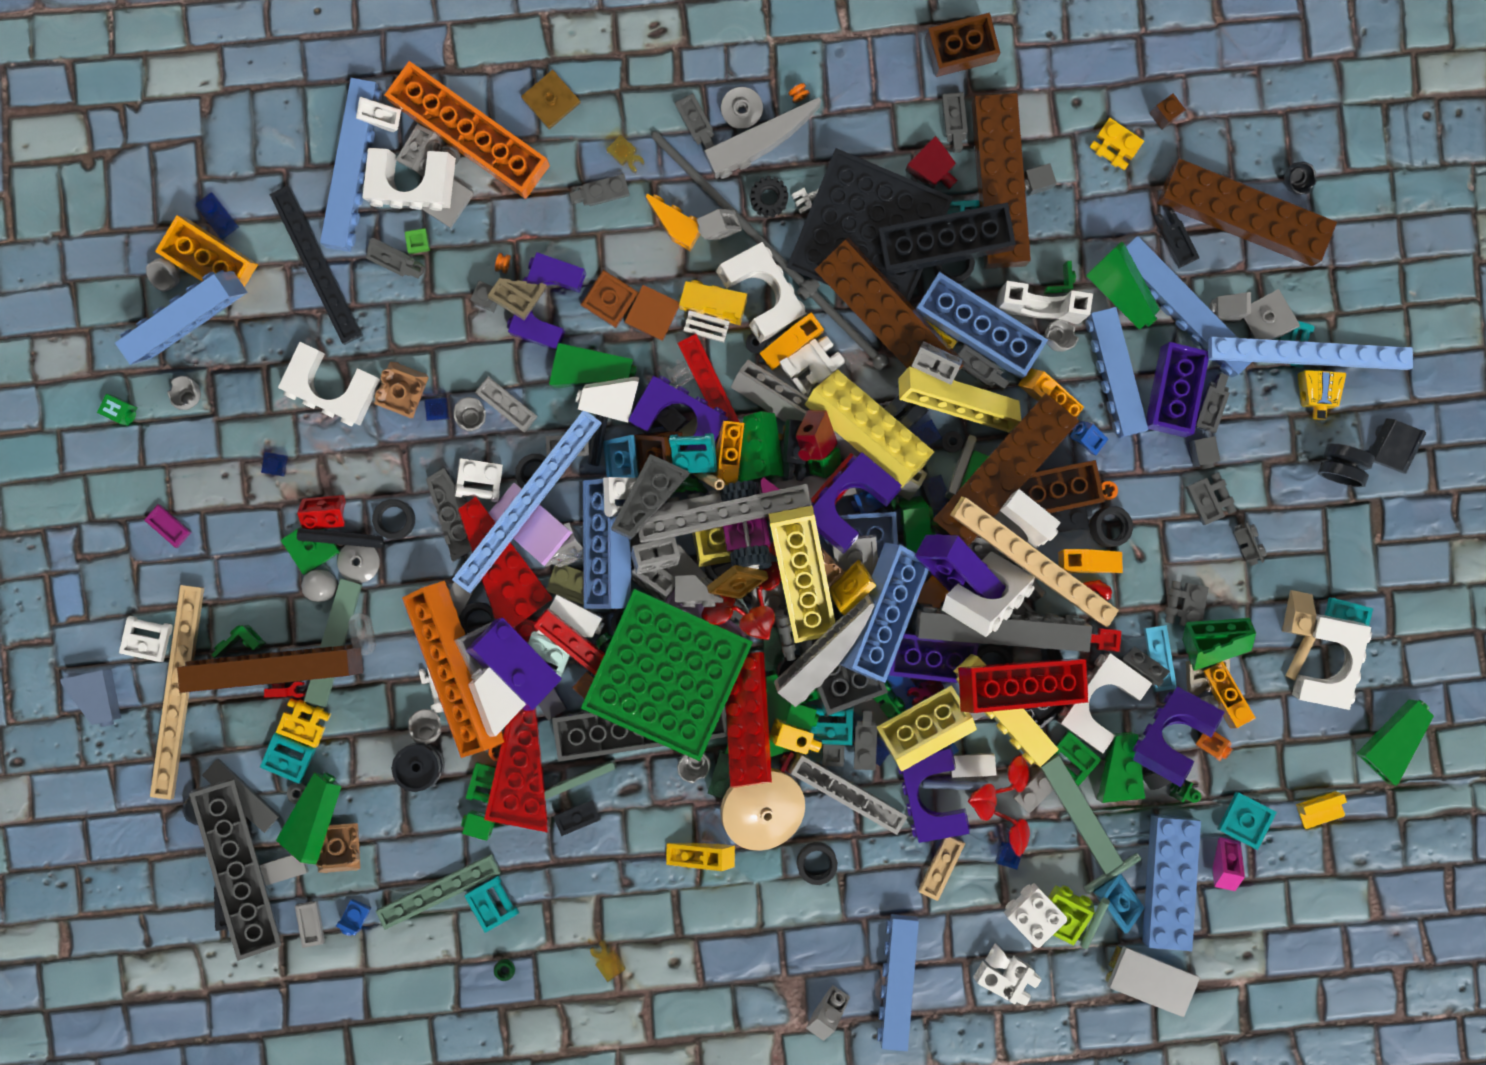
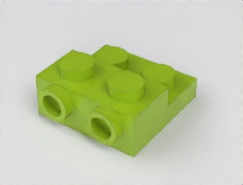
[1048,885,1095,946]

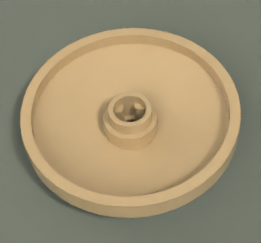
[720,768,805,851]

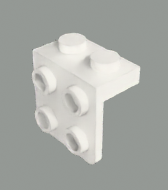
[1004,883,1067,948]

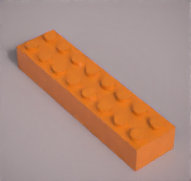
[384,61,550,199]
[402,581,504,758]

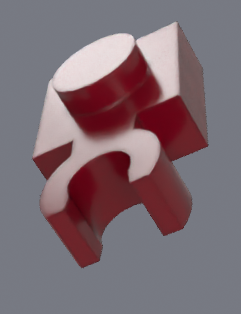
[907,680,945,706]

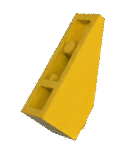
[666,843,735,871]

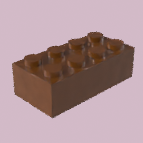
[1020,460,1105,513]

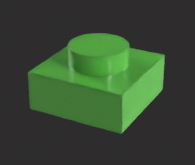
[405,228,430,254]

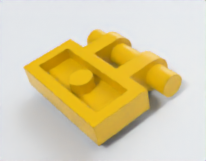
[1089,118,1144,170]
[276,698,331,748]

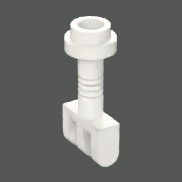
[791,188,819,214]
[419,667,444,714]

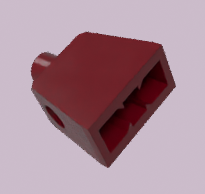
[905,136,958,190]
[796,410,838,461]

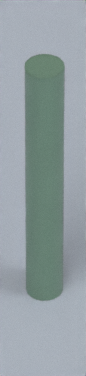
[1083,853,1142,894]
[1080,898,1110,949]

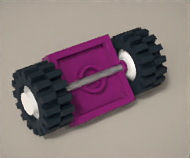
[720,481,772,570]

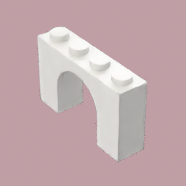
[362,148,456,211]
[716,242,806,343]
[996,281,1093,324]
[278,342,381,426]
[994,489,1061,549]
[942,551,1035,637]
[1292,614,1372,710]
[1057,652,1152,753]

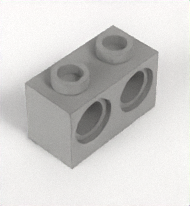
[697,209,742,240]
[911,341,963,385]
[631,537,680,575]
[631,568,675,602]

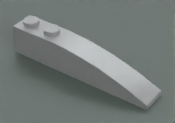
[704,97,821,179]
[774,594,875,707]
[786,751,908,835]

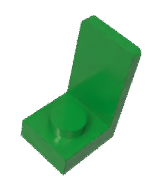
[211,625,266,658]

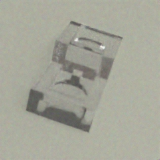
[551,546,584,567]

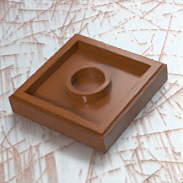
[580,270,639,328]
[625,285,680,341]

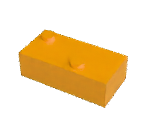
[155,215,258,287]

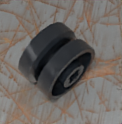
[885,395,929,429]
[1318,443,1375,488]
[391,742,445,792]

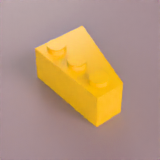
[679,280,747,326]

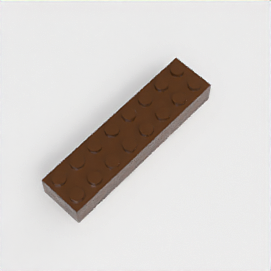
[971,93,1031,269]
[1157,158,1337,266]
[815,237,965,370]
[930,393,1079,547]
[177,644,363,693]

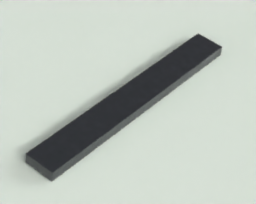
[269,185,363,345]

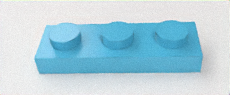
[1143,625,1177,692]

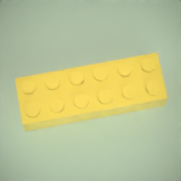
[805,369,934,488]
[769,505,835,643]

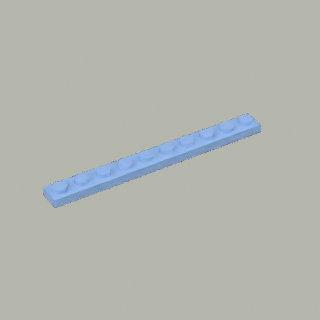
[1208,337,1413,370]
[452,411,602,593]

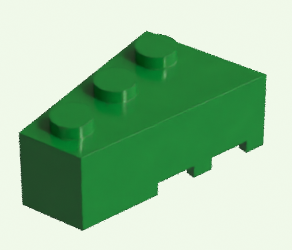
[738,411,784,482]
[899,496,935,553]
[1182,618,1256,671]
[1096,732,1145,803]

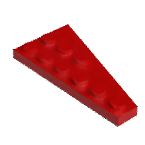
[458,497,553,628]
[484,708,549,833]

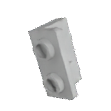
[396,124,445,177]

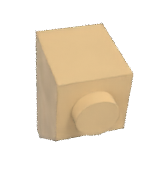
[1282,590,1317,637]

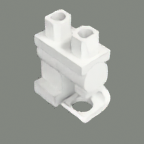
[780,336,845,396]
[973,943,1041,1006]

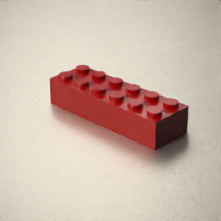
[958,658,1089,713]

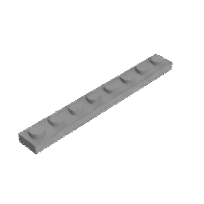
[639,484,812,543]

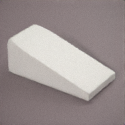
[356,97,401,132]
[951,752,996,778]

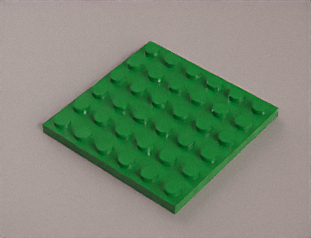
[581,589,753,761]

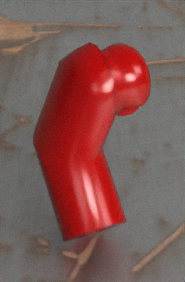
[1083,580,1113,601]

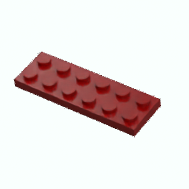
[726,652,772,788]

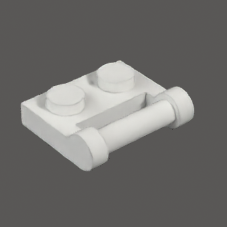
[455,458,503,502]
[603,477,637,517]
[119,616,173,662]

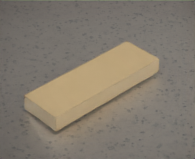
[918,837,965,901]

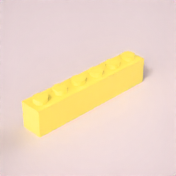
[898,366,1021,432]
[953,654,1059,767]

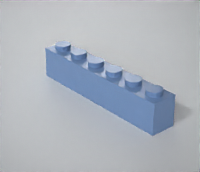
[1085,307,1148,438]
[877,914,919,1052]

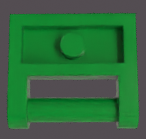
[1048,731,1102,786]
[466,762,496,803]

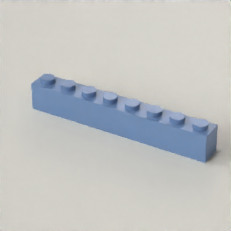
[320,78,383,252]
[1126,236,1251,378]

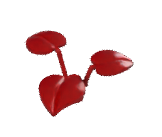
[701,561,782,640]
[968,753,1030,857]

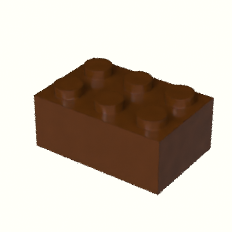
[925,12,1001,77]

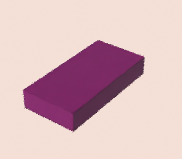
[144,504,192,548]

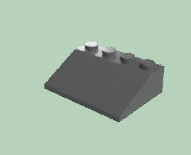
[797,618,888,717]

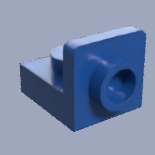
[1069,421,1108,456]
[851,491,884,514]
[336,898,371,936]

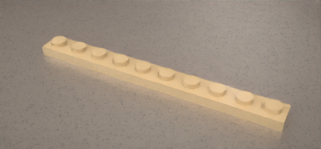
[950,496,1119,628]
[150,585,204,800]

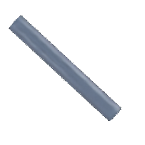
[922,780,987,790]

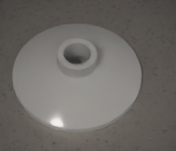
[721,87,763,129]
[337,545,380,583]

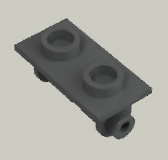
[1233,520,1267,566]
[1123,647,1170,687]

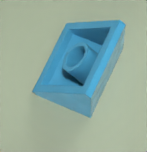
[603,435,639,478]
[1093,874,1145,933]

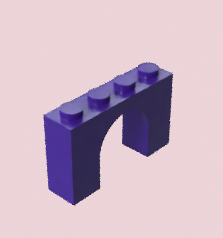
[507,252,587,351]
[628,375,729,450]
[811,452,902,554]
[1133,686,1225,787]
[898,746,970,843]

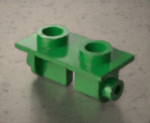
[874,680,906,719]
[1169,780,1201,803]

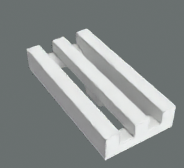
[683,310,730,343]

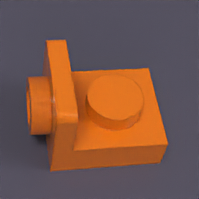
[1196,732,1232,762]

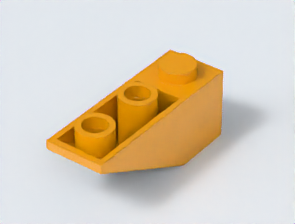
[646,194,700,251]
[759,312,824,370]
[1018,368,1084,418]
[710,421,744,485]
[1058,549,1123,573]
[1203,661,1256,728]

